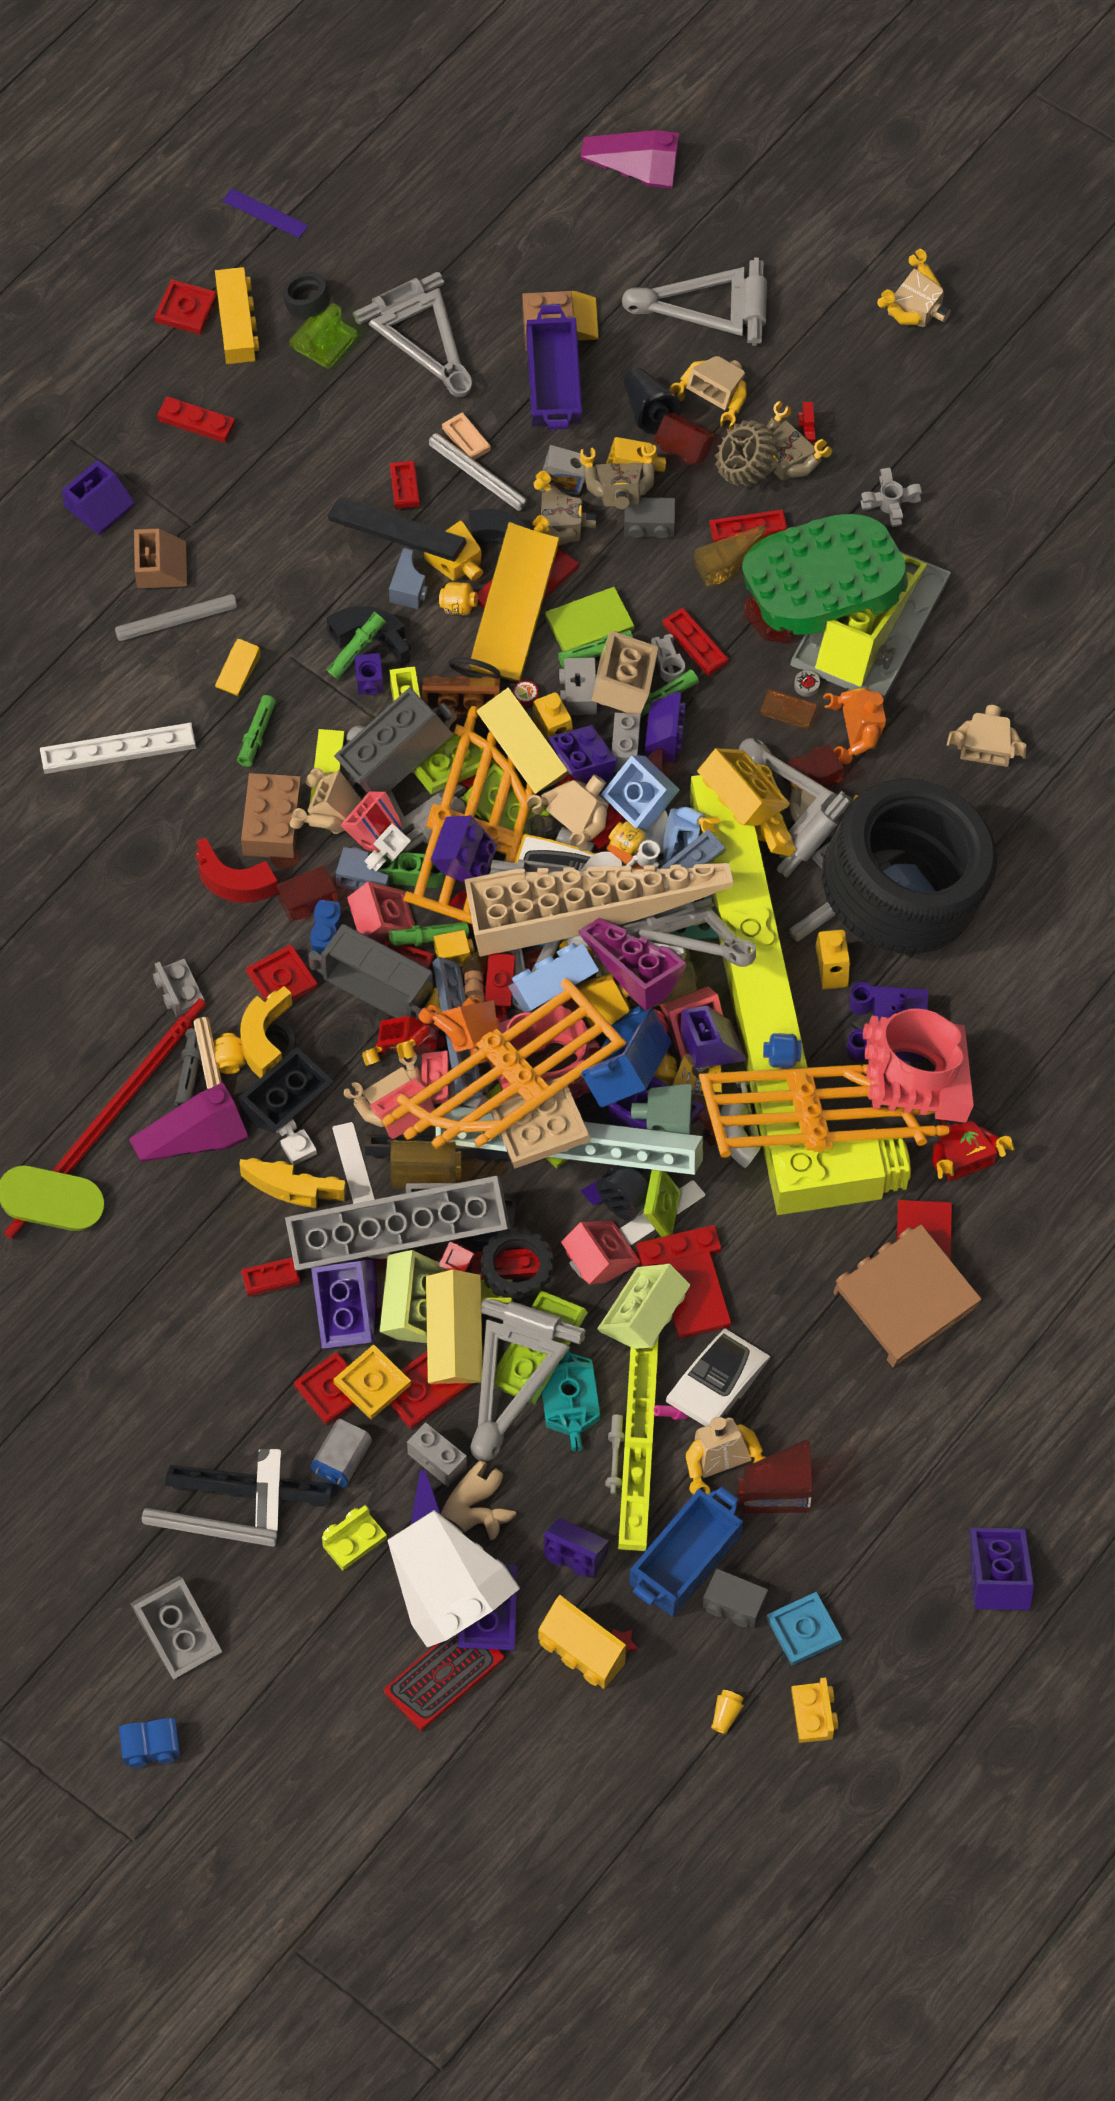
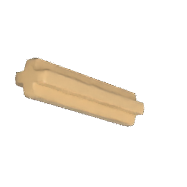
[194,1017,222,1089]

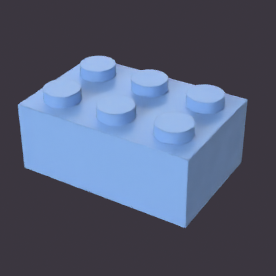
[508,942,599,1013]

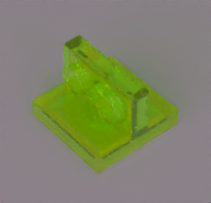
[289,303,358,369]

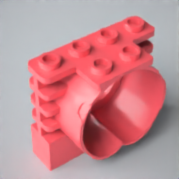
[488,999,601,1099]
[863,1009,974,1123]

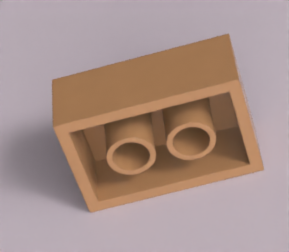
[241,773,302,859]

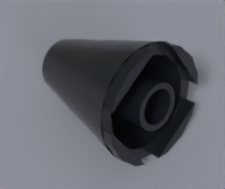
[624,368,682,434]

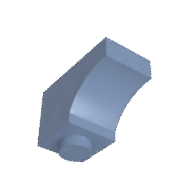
[389,548,429,609]
[336,847,389,890]

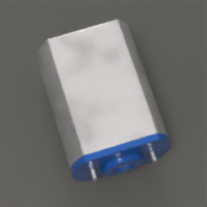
[311,1419,372,1488]

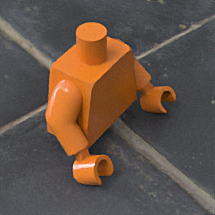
[823,688,886,765]
[418,997,499,1064]

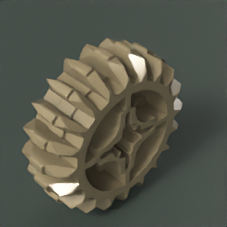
[715,420,778,487]

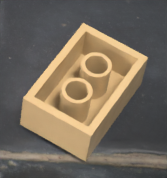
[591,631,658,714]

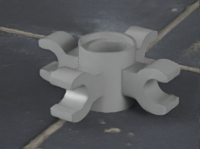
[860,468,922,527]

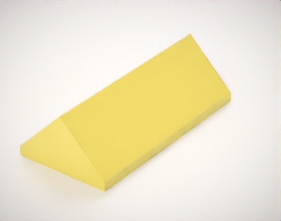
[476,688,570,794]
[426,1270,482,1384]

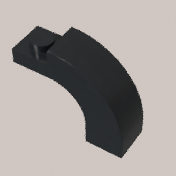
[468,509,528,545]
[326,606,411,667]

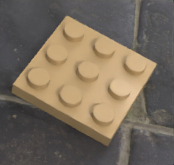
[491,1077,591,1169]

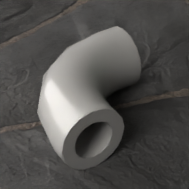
[720,1104,760,1168]

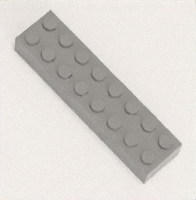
[285,1176,510,1271]

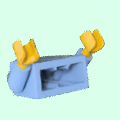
[663,807,721,864]

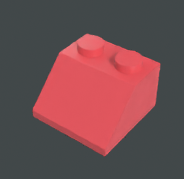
[347,882,415,945]
[660,986,723,1059]
[561,1220,640,1284]

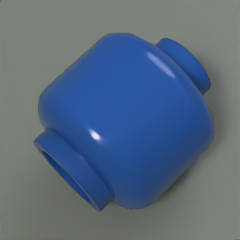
[763,1033,801,1068]

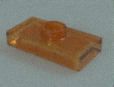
[760,689,817,729]

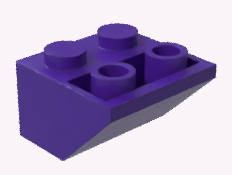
[62,460,135,535]
[645,692,686,763]
[547,725,617,784]
[430,815,497,883]
[680,1006,746,1069]
[544,1518,609,1579]

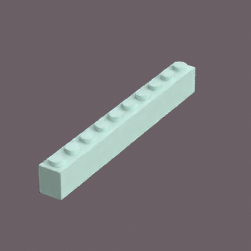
[436,1107,703,1175]

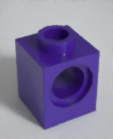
[355,653,383,695]

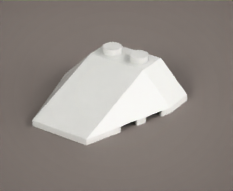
[388,1510,520,1647]

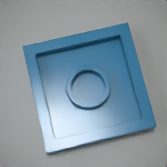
[766,1592,842,1666]

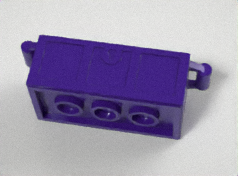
[526,304,582,430]

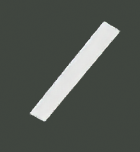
[332,1122,390,1261]
[569,1180,705,1278]

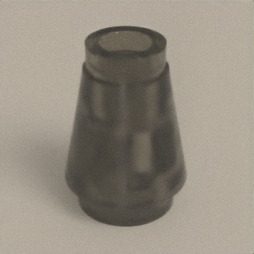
[526,815,566,838]

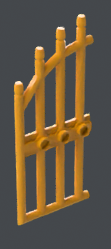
[403,706,535,924]
[381,978,627,1149]
[699,1064,949,1158]

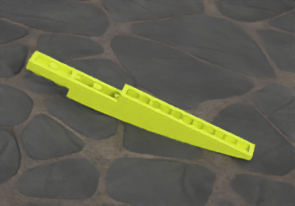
[618,1335,659,1551]

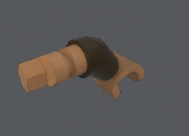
[461,950,509,1002]

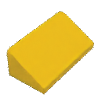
[572,291,598,340]

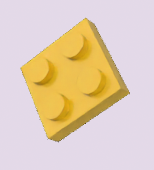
[333,1344,411,1420]

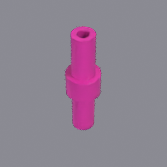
[654,1405,690,1420]

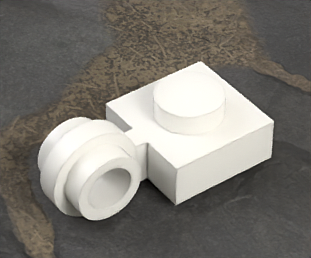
[364,824,411,872]
[279,1119,317,1166]

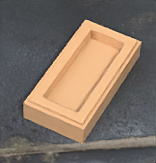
[442,412,491,460]

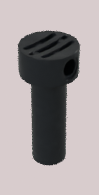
[596,1118,708,1221]

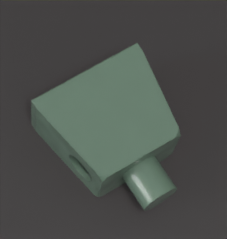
[631,1084,692,1135]

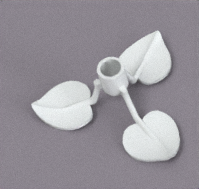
[580,809,668,871]

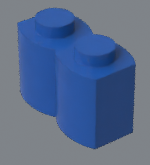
[311,900,341,955]
[119,1718,181,1768]

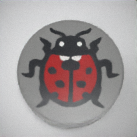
[794,670,820,697]

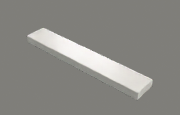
[40,723,196,774]

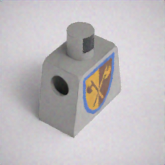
[540,445,587,495]

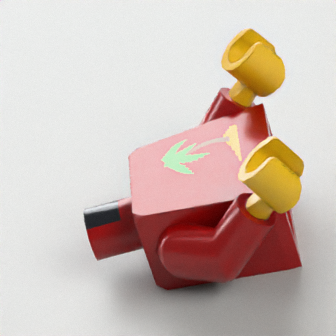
[362,1016,445,1066]
[931,1120,1015,1182]

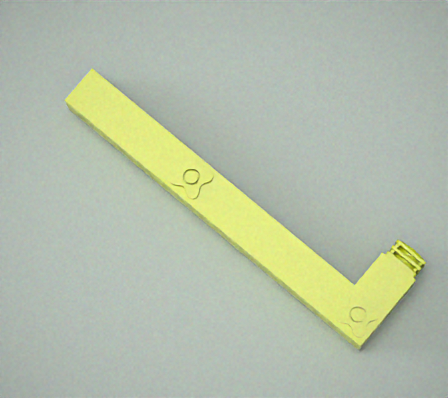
[690,775,911,1215]

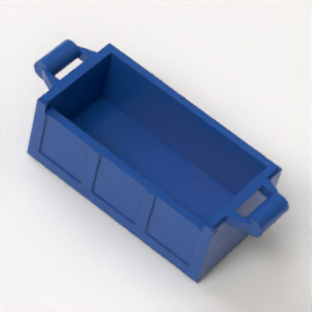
[581,1006,672,1107]
[629,1486,743,1617]

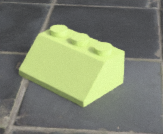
[380,1250,448,1343]
[597,1264,690,1349]

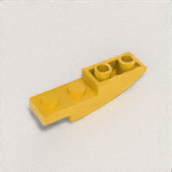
[755,764,796,857]
[240,1158,346,1208]

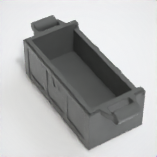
[334,687,457,800]
[309,924,433,1019]

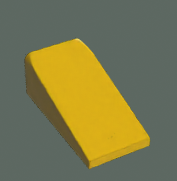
[215,639,261,696]

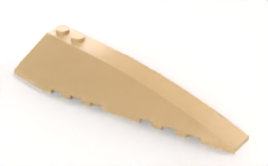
[464,863,734,956]

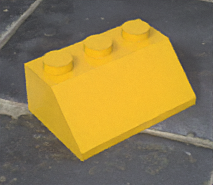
[697,748,790,826]
[538,1595,626,1689]

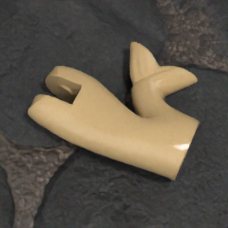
[440,1460,517,1541]

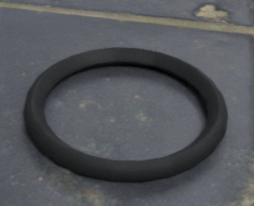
[449,657,501,678]

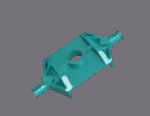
[542,1351,600,1451]

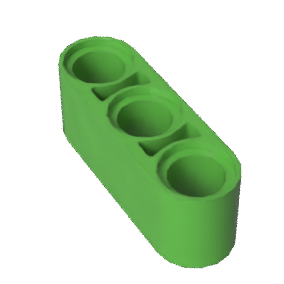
[377,851,446,888]

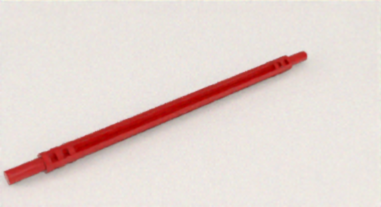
[4,998,206,1239]

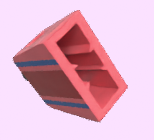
[341,791,402,851]

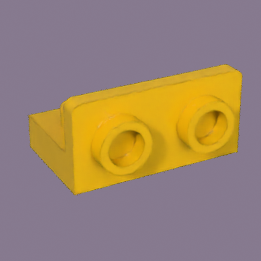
[791,1677,838,1743]

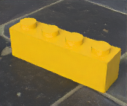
[215,267,259,364]

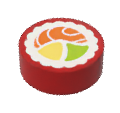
[513,681,538,707]

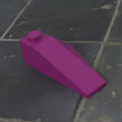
[581,130,679,189]
[579,918,686,1011]
[129,1082,248,1162]

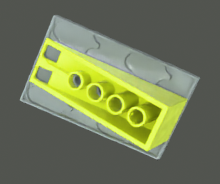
[790,551,951,702]

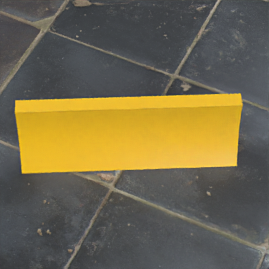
[469,522,560,682]

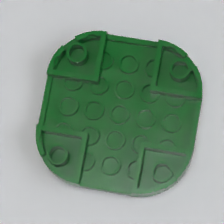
[742,514,908,635]

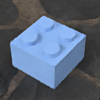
[601,755,680,829]

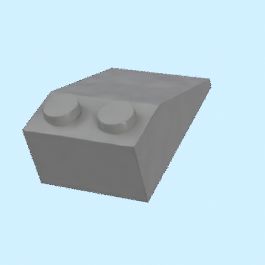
[130,1576,222,1679]

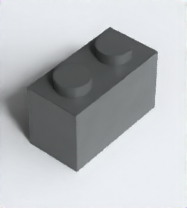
[624,497,675,538]
[703,1569,768,1628]

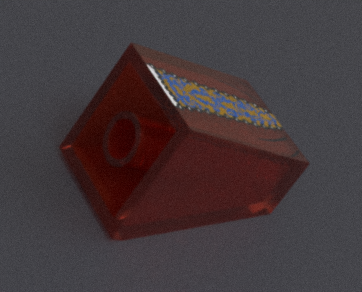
[737,1440,812,1514]

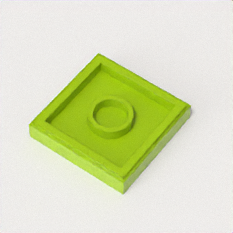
[643,1169,681,1237]

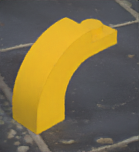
[240,986,292,1078]

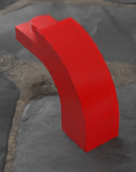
[195,838,279,903]

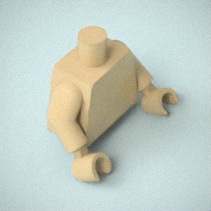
[946,705,1026,767]
[290,768,362,834]
[527,774,609,851]
[344,1052,422,1127]

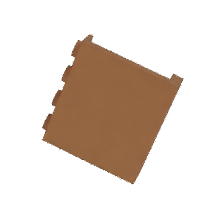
[833,1225,981,1368]

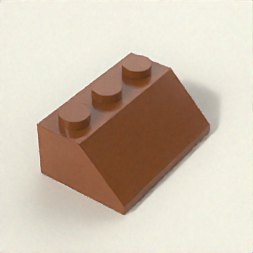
[422,676,500,717]

